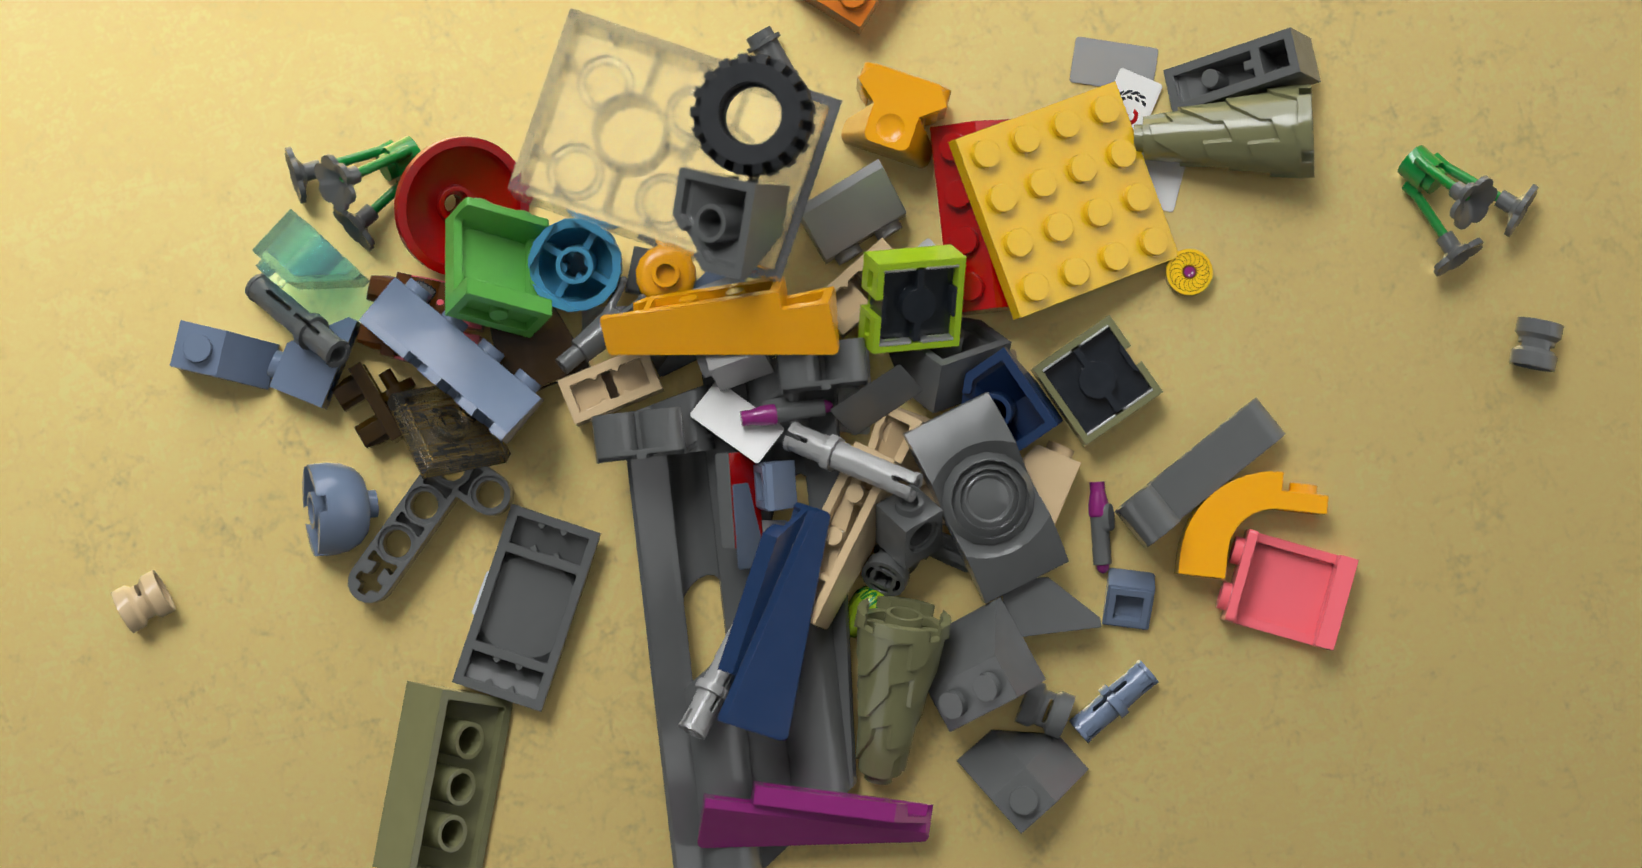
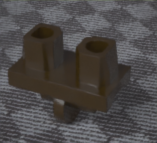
[332,362,416,449]

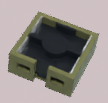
[1030,315,1163,447]

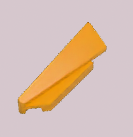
[599,276,839,355]

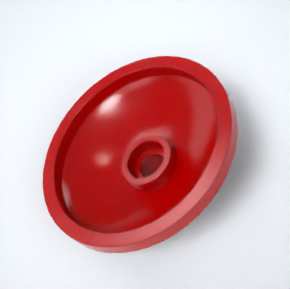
[394,136,529,275]

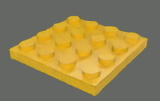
[948,81,1178,320]

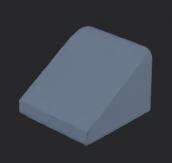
[1102,568,1155,630]

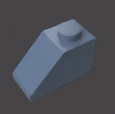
[267,317,360,410]
[170,320,280,390]

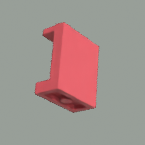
[1216,529,1359,651]

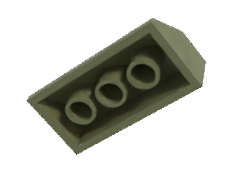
[372,681,513,868]

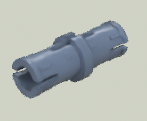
[1068,660,1159,743]

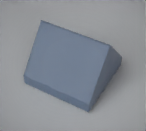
[753,460,797,511]

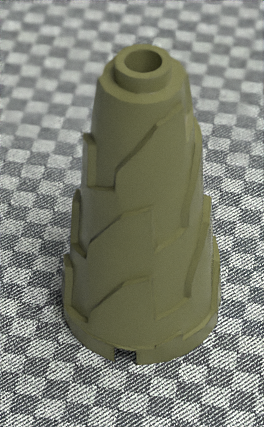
[1134,84,1315,179]
[854,596,952,785]

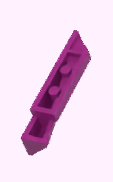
[697,781,933,848]

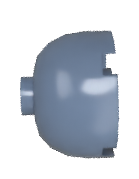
[302,462,379,556]

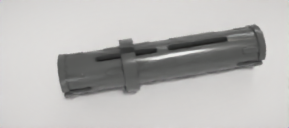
[245,273,351,368]

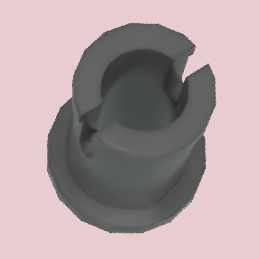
[746,26,799,74]

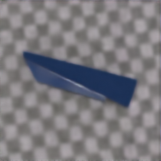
[717,502,831,741]

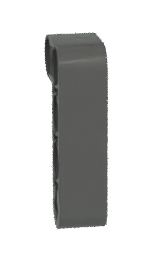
[1115,397,1286,548]
[348,446,514,603]

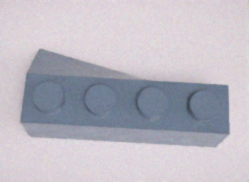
[359,277,544,444]

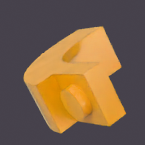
[1174,471,1329,579]

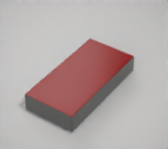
[715,451,763,548]

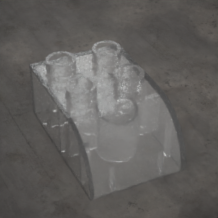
[508,8,842,283]

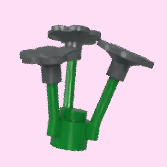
[284,136,421,252]
[1398,145,1539,276]

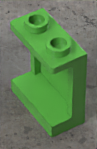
[445,197,552,338]

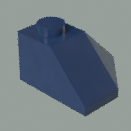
[961,347,1064,451]

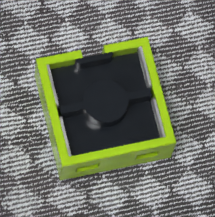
[858,244,966,354]

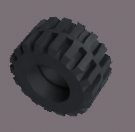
[690,53,816,178]

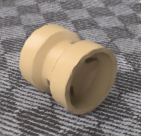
[111,570,176,633]

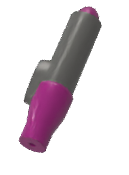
[740,397,833,427]
[1088,481,1115,574]

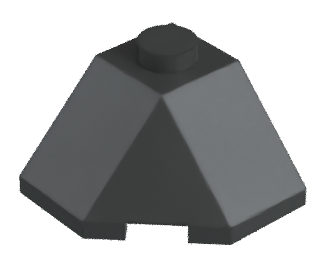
[672,167,790,280]
[888,317,1011,413]
[956,729,1088,834]

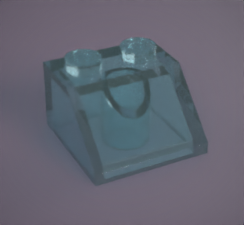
[252,209,370,290]

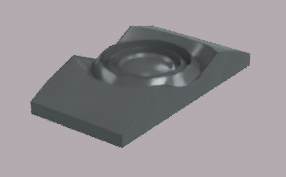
[903,392,1069,604]
[452,504,601,712]

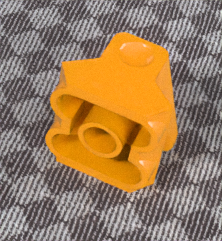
[841,62,951,168]

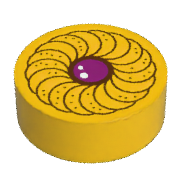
[1165,249,1213,296]

